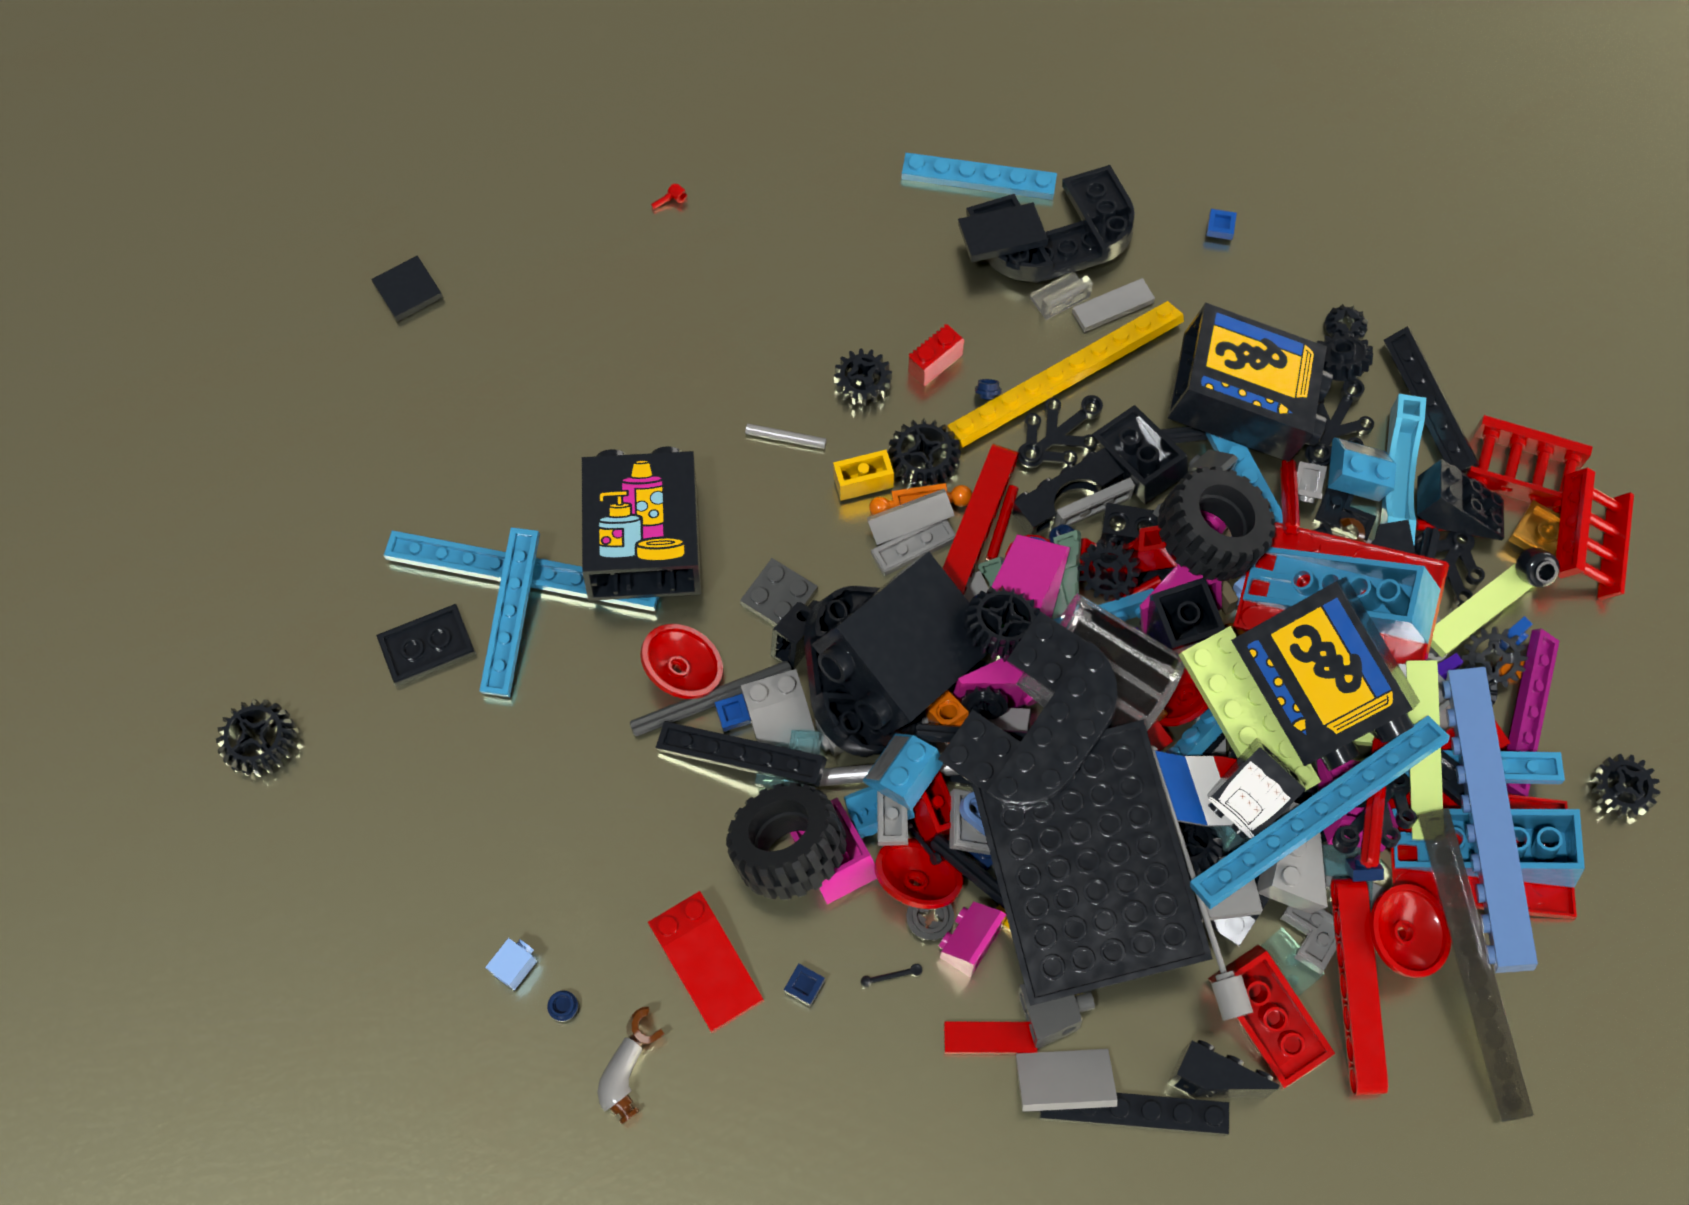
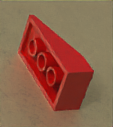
[648,891,764,1033]
[1208,945,1335,1088]

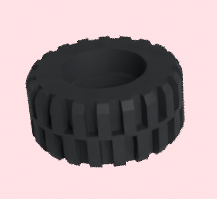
[1158,467,1275,581]
[726,783,847,900]

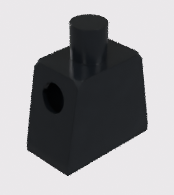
[770,600,819,670]

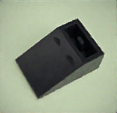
[1417,459,1505,541]
[1167,1040,1280,1098]

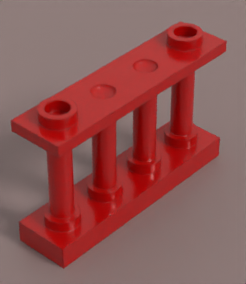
[1466,415,1593,514]
[1556,467,1634,600]

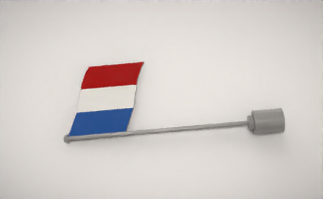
[1151,746,1253,1021]

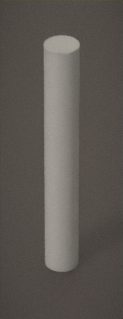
[745,423,827,449]

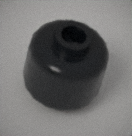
[1515,547,1560,588]

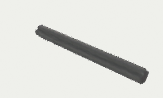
[630,661,792,736]

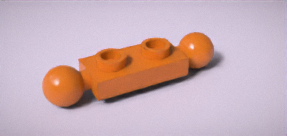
[869,483,972,515]

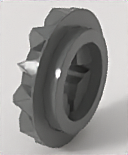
[906,904,954,941]

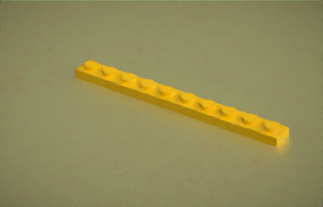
[947,301,1184,448]

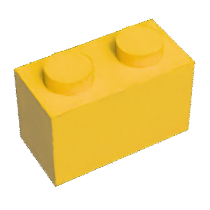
[833,449,894,501]

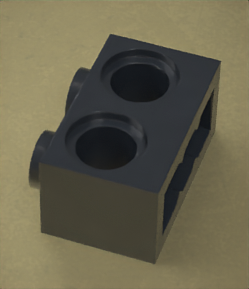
[1100,503,1158,546]

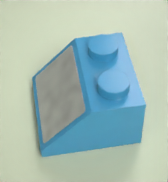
[1328,438,1396,502]
[863,733,943,811]

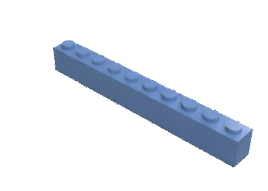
[1442,667,1538,973]

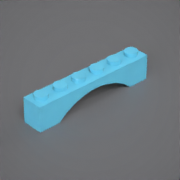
[1380,394,1426,544]

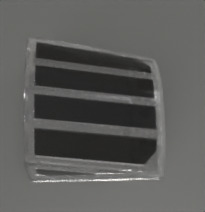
[1016,594,1185,731]

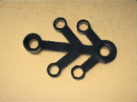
[1305,379,1374,466]
[1018,395,1103,468]
[1415,531,1485,607]
[1332,773,1417,854]

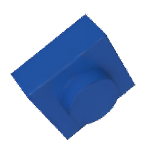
[1206,209,1237,240]
[1501,616,1533,650]
[715,694,751,732]

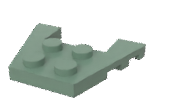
[977,530,1081,619]

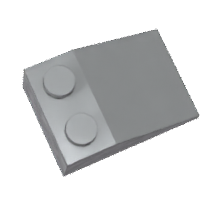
[741,669,822,756]

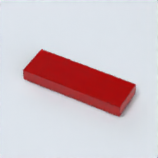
[944,1021,1037,1055]

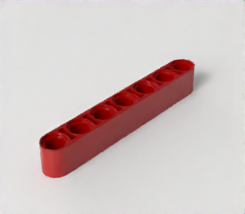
[943,444,1019,595]
[1330,878,1388,1096]

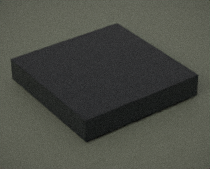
[371,255,443,322]

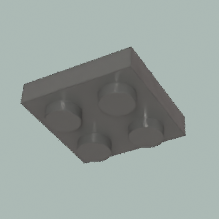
[740,558,818,626]

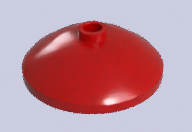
[640,624,723,699]
[1147,655,1209,726]
[874,838,963,909]
[1370,884,1452,978]

